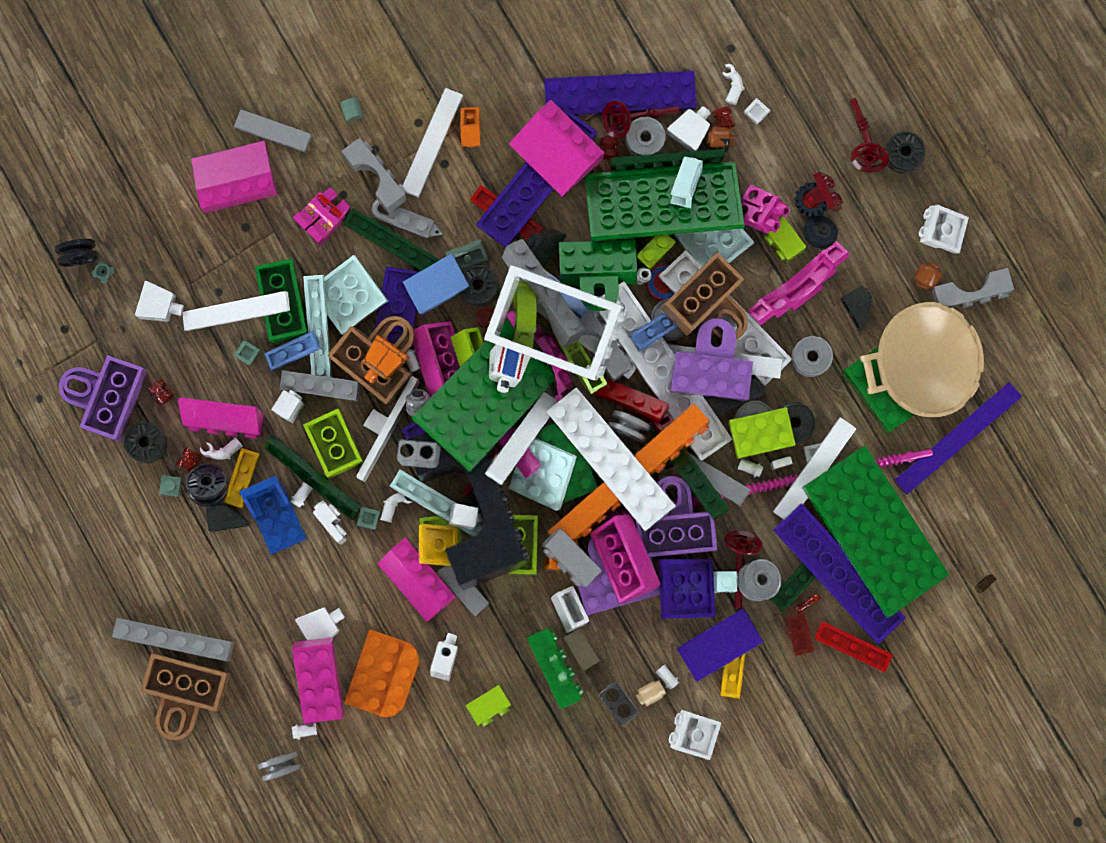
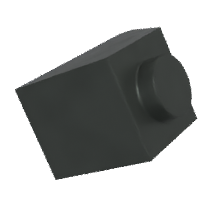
[525,229,567,266]
[840,285,872,332]
[206,502,250,532]

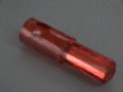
[794,594,820,614]

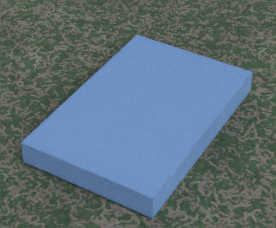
[403,254,470,316]

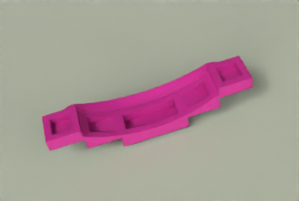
[747,241,850,326]
[507,311,573,403]

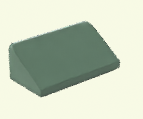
[445,239,488,270]

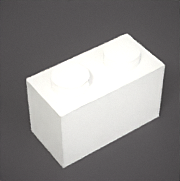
[271,390,305,424]
[448,504,481,530]
[551,586,589,633]

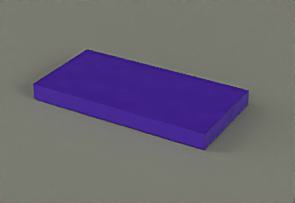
[375,266,419,344]
[677,609,764,682]

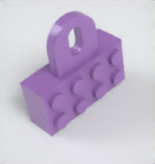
[670,318,753,401]
[59,355,148,442]
[635,476,717,557]
[578,538,660,616]

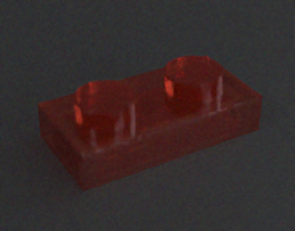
[785,613,814,656]

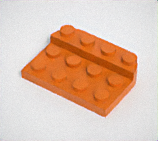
[344,629,420,717]

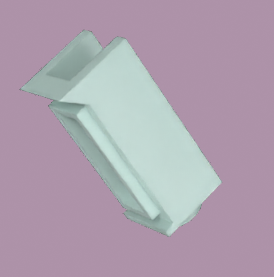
[671,156,703,208]
[713,571,737,593]

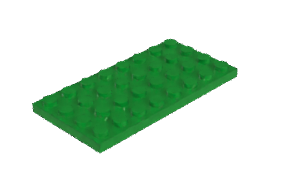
[585,162,744,241]
[412,320,556,472]
[802,445,950,618]

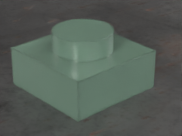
[234,340,261,367]
[159,475,182,497]
[357,507,380,530]

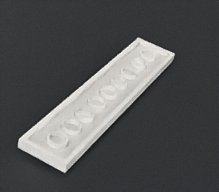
[597,281,732,461]

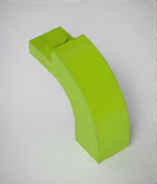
[512,281,537,348]
[555,336,607,394]

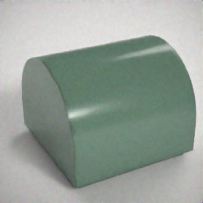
[340,98,364,123]

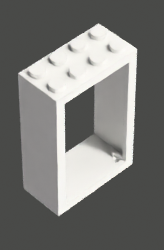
[484,265,626,380]

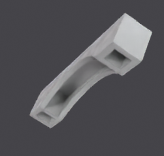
[502,239,585,348]
[112,618,234,661]

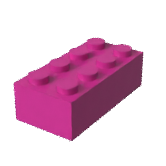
[292,637,344,724]

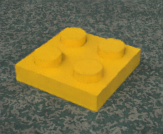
[419,524,458,566]

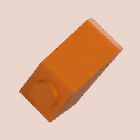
[460,107,480,147]

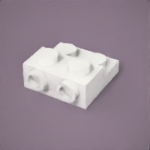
[919,205,969,254]
[313,500,347,545]
[669,710,721,760]

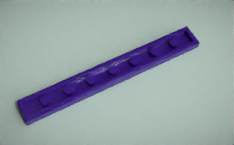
[893,382,1022,495]

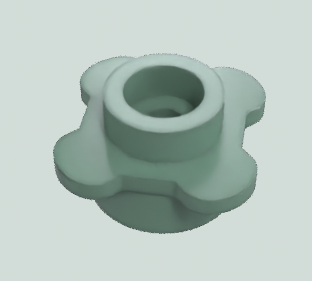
[92,261,115,283]

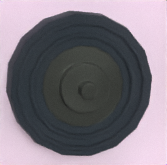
[804,216,838,249]

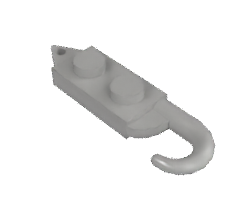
[372,200,443,239]

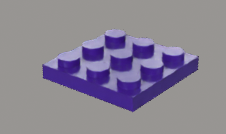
[658,559,715,619]

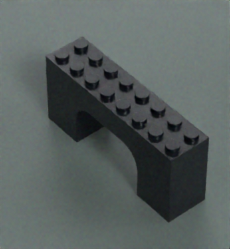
[406,432,530,590]

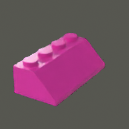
[413,321,460,398]
[590,514,661,604]
[377,538,456,622]

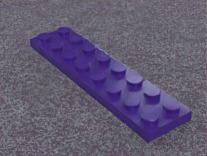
[544,71,697,115]
[476,110,598,248]
[772,503,906,644]

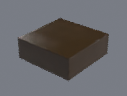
[975,574,996,593]

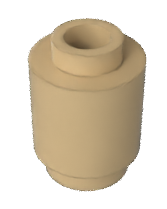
[636,680,666,707]

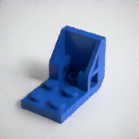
[239,476,307,555]

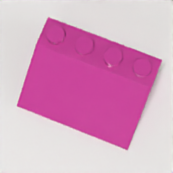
[509,100,604,197]
[191,141,278,213]
[178,397,265,439]

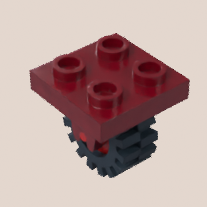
[794,172,843,217]

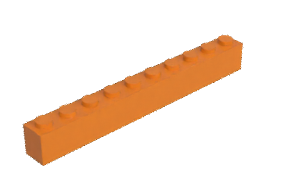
[548,404,710,544]

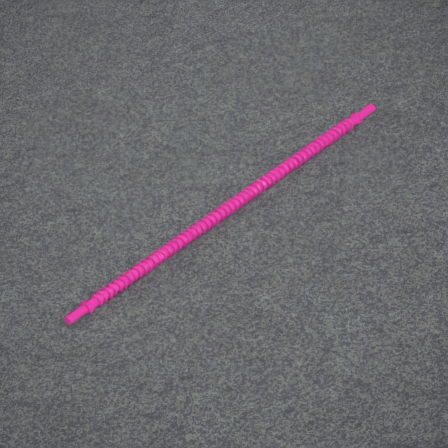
[594,449,933,526]

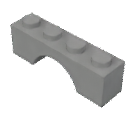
[342,138,407,214]
[931,268,1014,308]
[576,309,633,382]
[279,370,361,402]

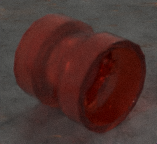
[712,106,736,128]
[600,137,619,160]
[476,307,494,329]
[148,379,175,406]
[176,448,202,472]

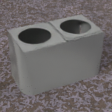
[397,440,441,468]
[599,682,638,726]

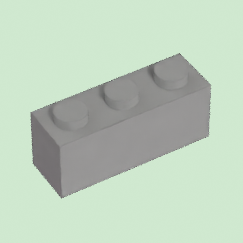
[541,528,602,587]

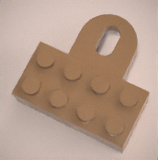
[660,252,748,341]
[327,316,415,404]
[140,653,230,740]

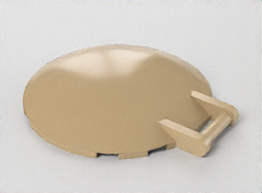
[860,302,984,417]

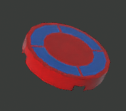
[645,264,674,301]

